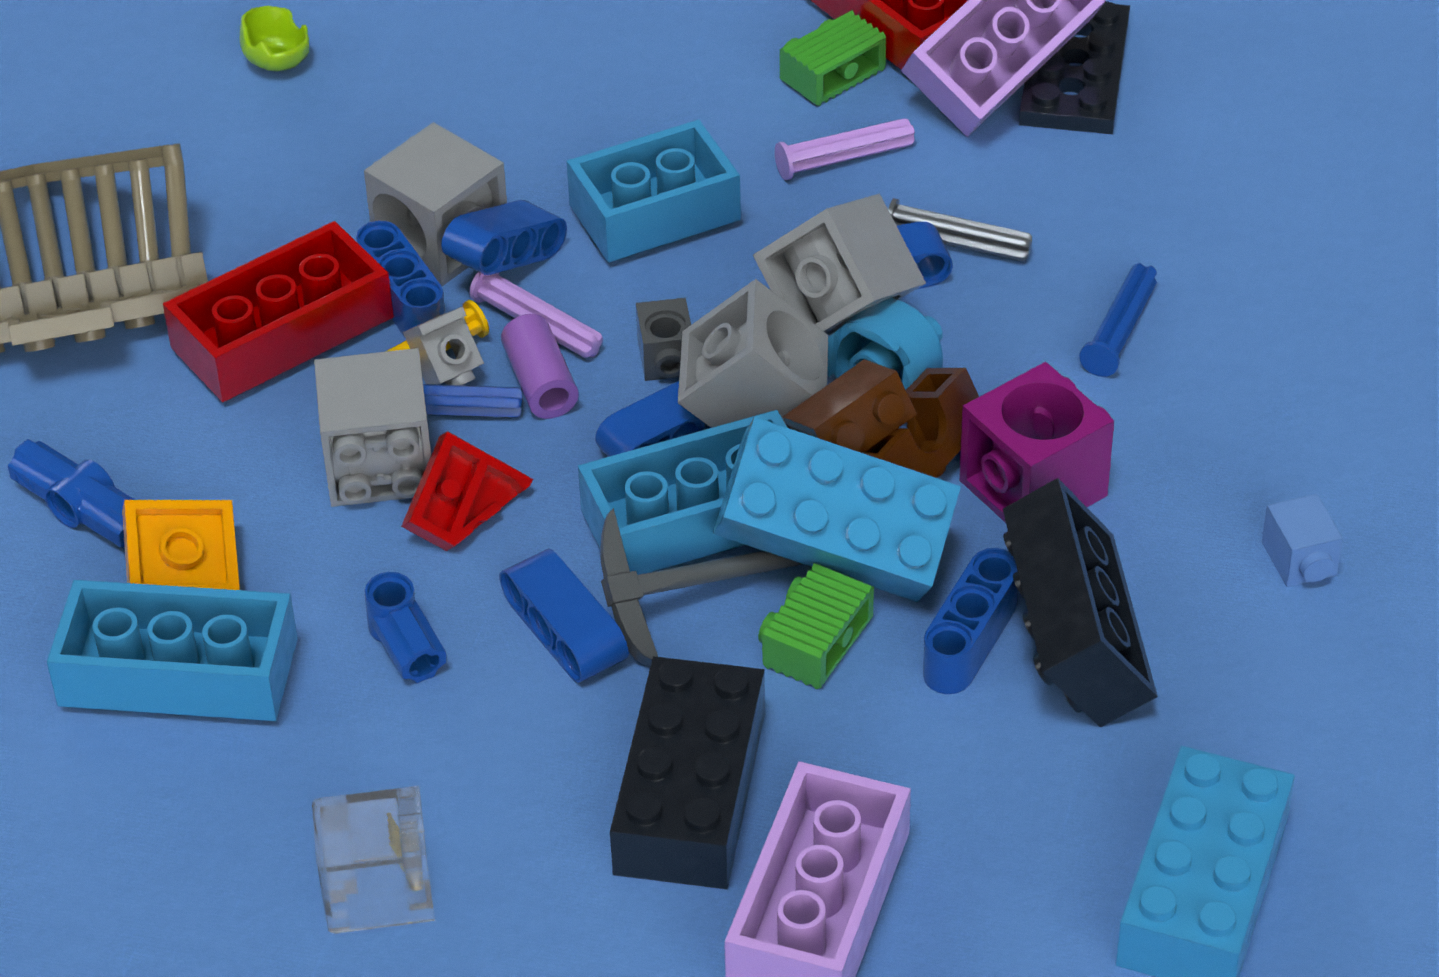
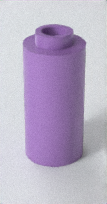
[501,314,579,419]

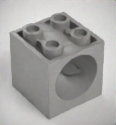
[364,122,507,286]
[753,193,926,336]
[678,279,828,428]
[314,348,431,507]

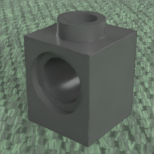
[636,297,691,381]

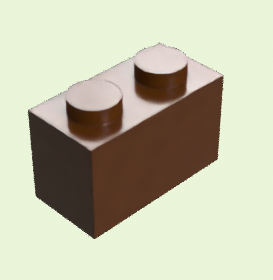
[783,359,917,453]

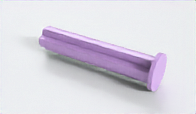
[775,118,915,180]
[469,272,603,358]

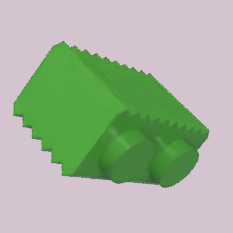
[780,10,886,107]
[758,563,874,689]

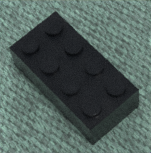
[1003,478,1158,727]
[610,656,765,890]

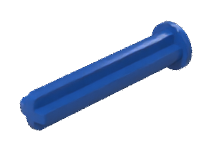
[1079,263,1157,377]
[423,384,523,418]

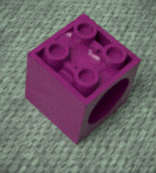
[959,361,1114,523]

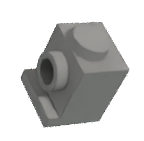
[403,306,484,385]

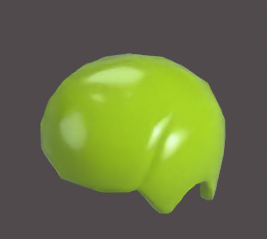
[239,6,309,72]

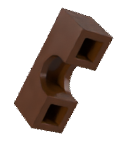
[864,368,979,478]

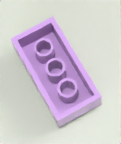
[901,0,1106,137]
[725,761,911,977]

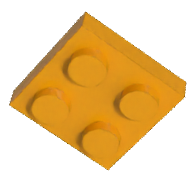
[122,500,240,590]

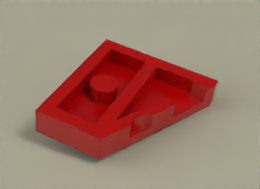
[401,431,533,551]

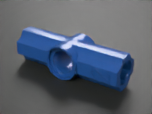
[8,439,135,548]

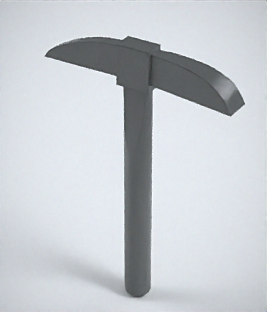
[600,508,803,667]

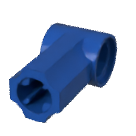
[365,572,447,683]

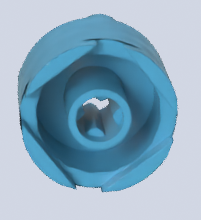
[827,297,943,390]

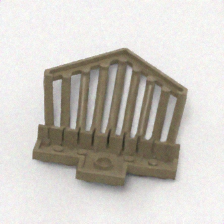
[0,143,208,353]

